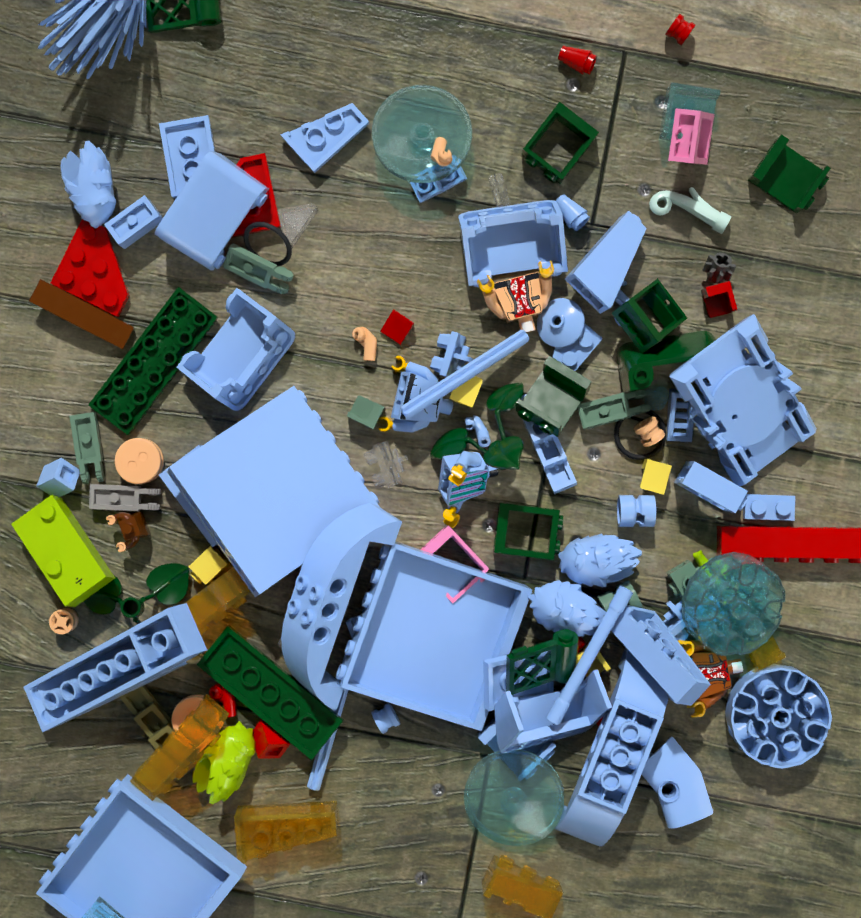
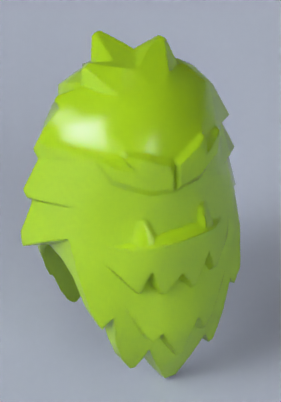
[192,721,256,804]

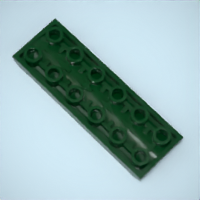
[88,287,218,435]

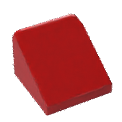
[380,309,414,345]

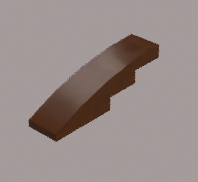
[29,279,134,349]

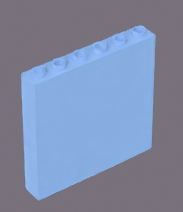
[167,386,380,597]
[336,541,532,731]
[36,774,247,918]

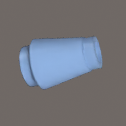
[556,194,590,231]

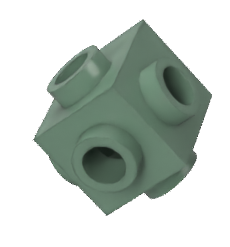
[666,560,706,601]

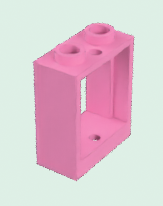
[668,108,714,165]
[420,525,489,603]

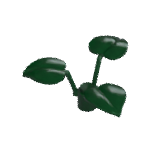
[430,382,524,470]
[83,563,190,625]

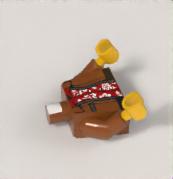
[678,639,743,717]

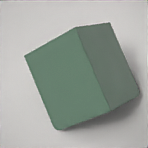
[347,395,385,429]

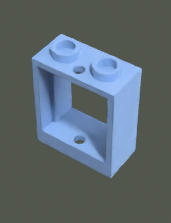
[674,461,748,513]

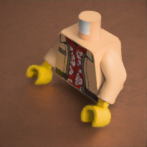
[477,260,554,333]

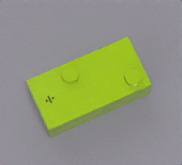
[11,495,115,607]

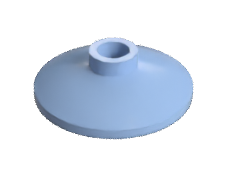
[537,298,585,348]

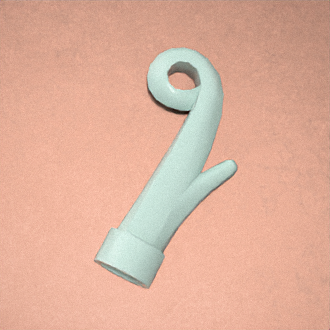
[649,187,732,234]

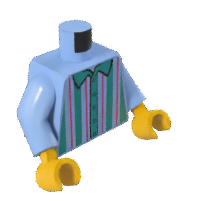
[438,451,498,528]

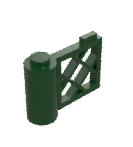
[146,0,222,33]
[506,629,578,695]

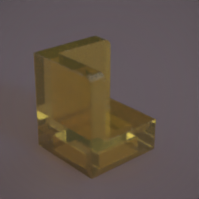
[744,632,786,670]

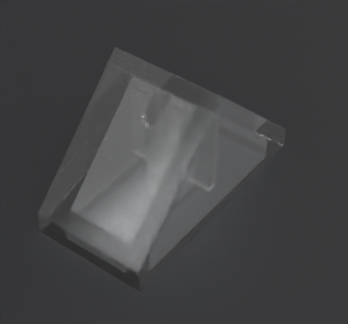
[278,203,318,249]

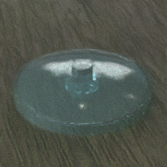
[372,85,472,183]
[464,750,565,846]

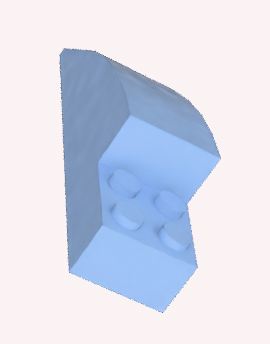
[24,603,207,733]

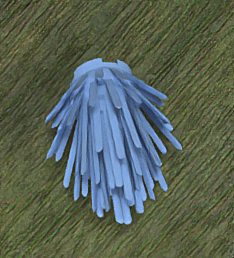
[38,0,147,79]

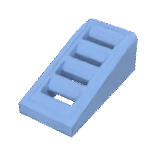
[666,389,694,442]

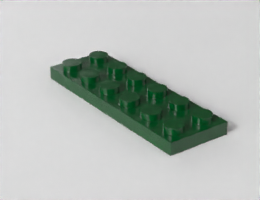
[197,625,344,760]

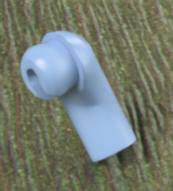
[465,415,491,447]

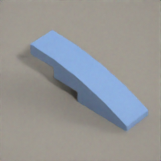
[521,394,577,494]

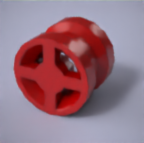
[665,14,696,46]

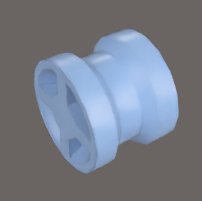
[371,702,401,734]

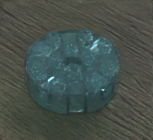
[682,552,785,656]

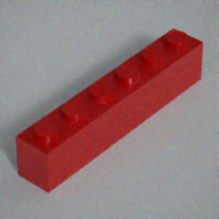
[717,526,861,563]

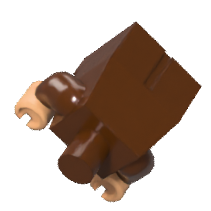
[106,512,151,552]

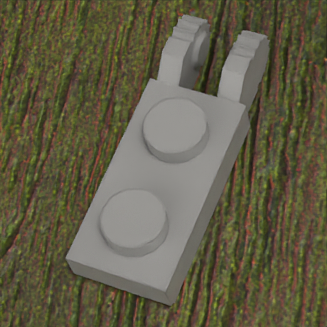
[89,484,161,511]

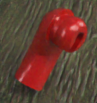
[209,684,237,717]

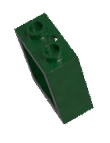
[521,102,599,184]
[612,278,688,353]
[493,502,563,560]

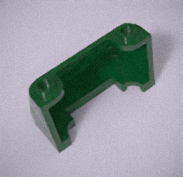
[617,331,716,393]

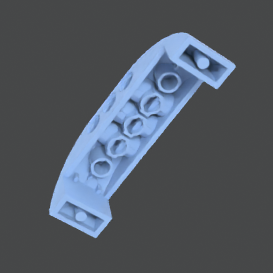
[281,503,402,710]

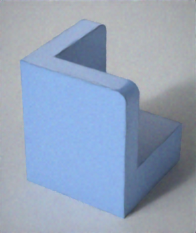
[36,458,80,497]

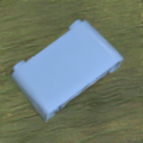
[155,151,269,270]
[458,200,568,287]
[176,288,295,411]

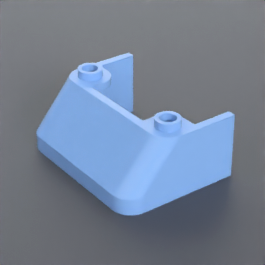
[494,669,612,753]

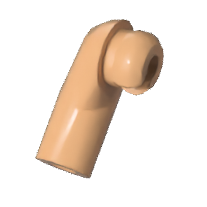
[431,137,452,167]
[352,327,377,361]

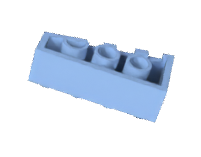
[611,605,711,706]

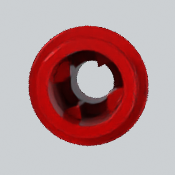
[558,46,597,75]

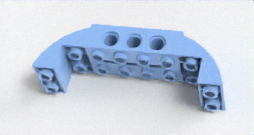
[554,647,669,847]

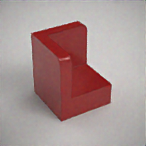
[701,281,737,318]
[253,719,290,759]

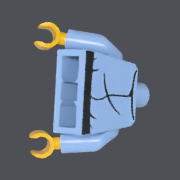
[378,356,453,433]

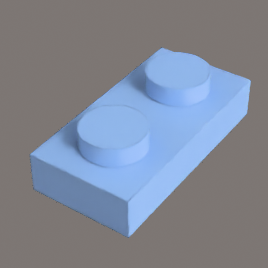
[743,494,795,521]

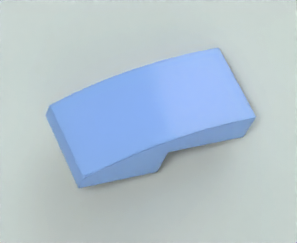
[409,156,467,203]

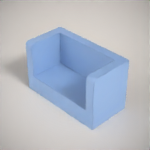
[104,195,163,249]

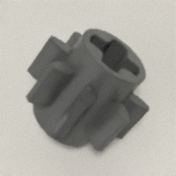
[702,252,736,284]

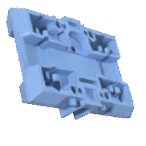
[669,314,817,486]

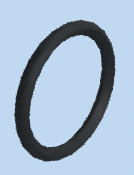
[243,222,292,267]
[614,410,666,460]

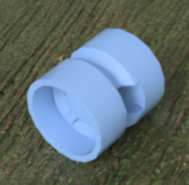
[617,495,656,527]

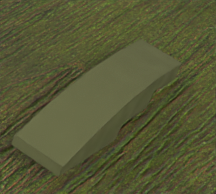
[120,685,198,778]

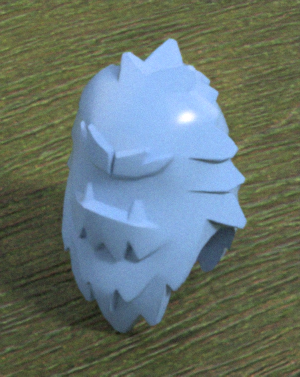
[61,141,116,228]
[558,533,642,587]
[528,580,606,636]

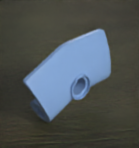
[641,736,713,828]

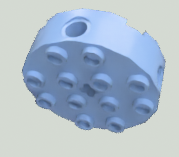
[725,664,832,769]

